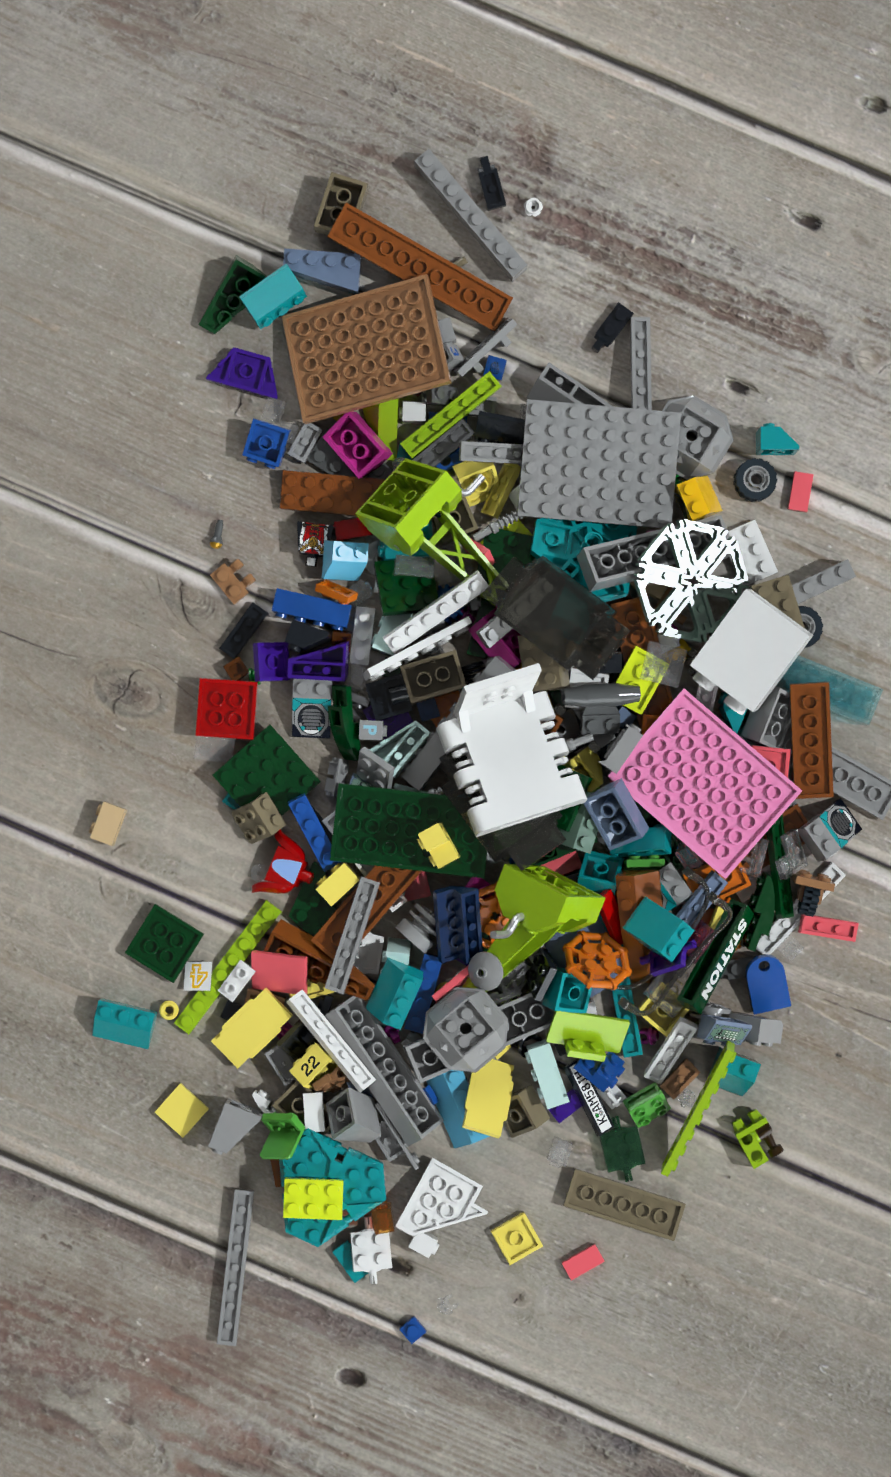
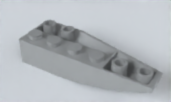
[527,363,613,407]

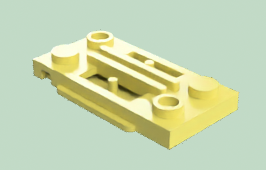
[211,988,293,1069]
[462,1059,514,1139]

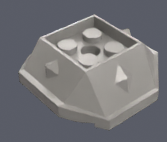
[662,395,734,481]
[423,987,508,1073]

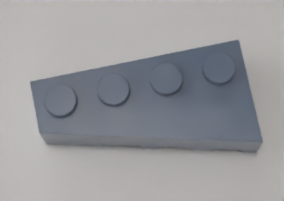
[283,249,361,295]

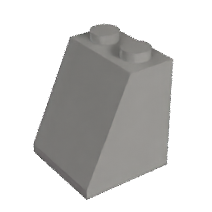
[326,1088,381,1143]
[208,1098,264,1155]

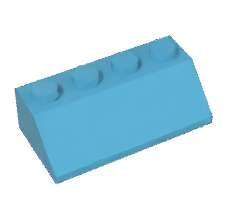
[426,1070,489,1149]

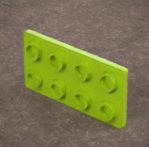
[546,1011,630,1062]

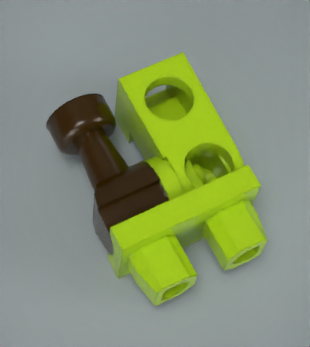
[732,1109,784,1169]

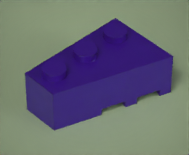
[287,641,349,681]

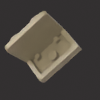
[232,792,287,844]

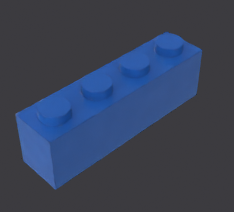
[272,588,352,631]
[288,793,341,872]
[404,953,442,1034]

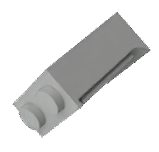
[597,724,643,774]

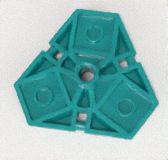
[530,518,637,605]
[279,1128,386,1247]

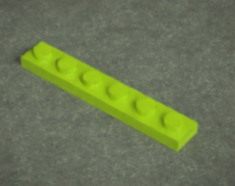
[400,371,502,460]

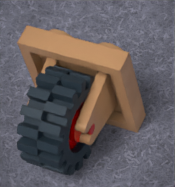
[791,869,835,917]

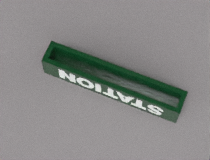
[677,899,754,1015]

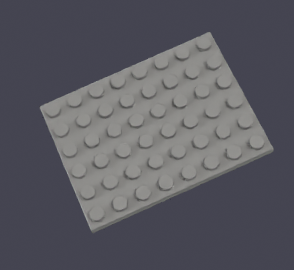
[517,399,681,528]

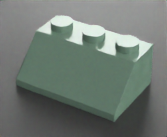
[548,791,598,854]

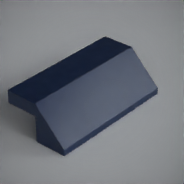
[433,886,483,964]

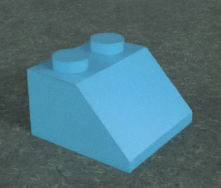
[322,540,369,581]

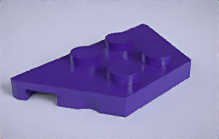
[206,347,278,400]

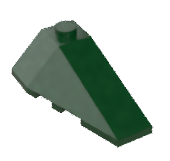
[198,255,268,334]

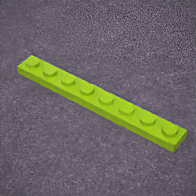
[174,900,282,1035]
[661,1041,736,1177]

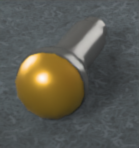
[210,520,223,549]

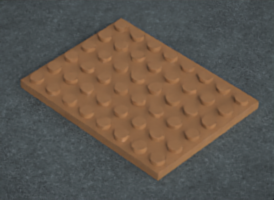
[282,274,451,424]

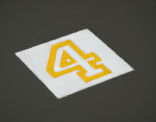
[183,962,212,991]

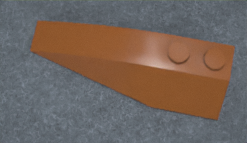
[615,870,663,983]
[264,919,375,1001]

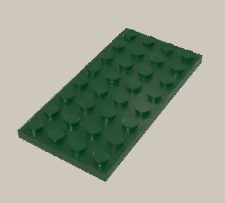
[330,783,490,878]

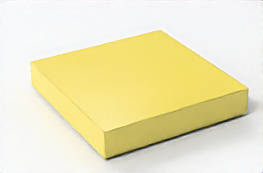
[155,1083,209,1138]
[491,1212,543,1265]

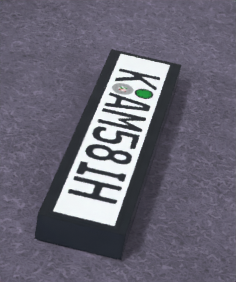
[563,1058,614,1136]

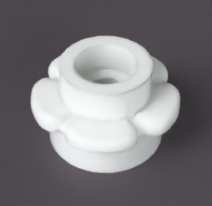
[524,198,543,217]

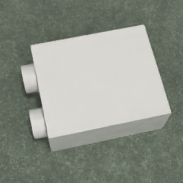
[690,589,813,715]

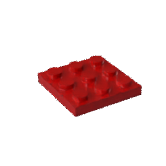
[195,678,258,740]

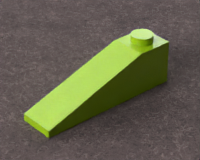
[362,398,399,461]

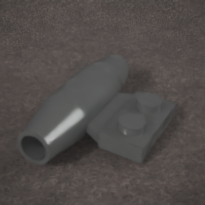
[561,683,641,735]

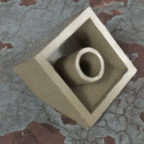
[503,1085,550,1138]

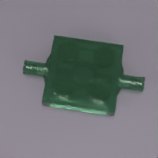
[599,1116,646,1182]

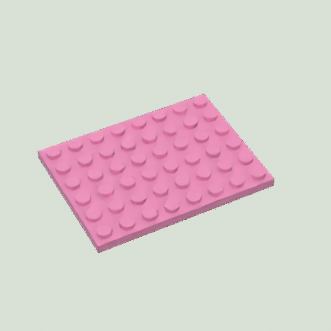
[607,689,802,879]

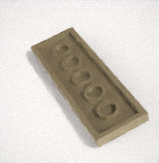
[563,1168,686,1241]

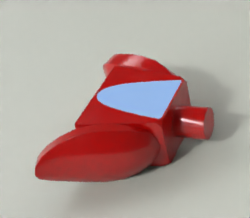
[252,829,314,894]

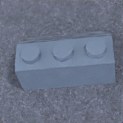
[583,778,649,850]

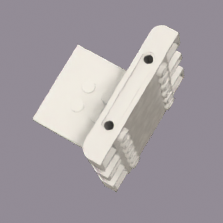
[436,663,587,837]

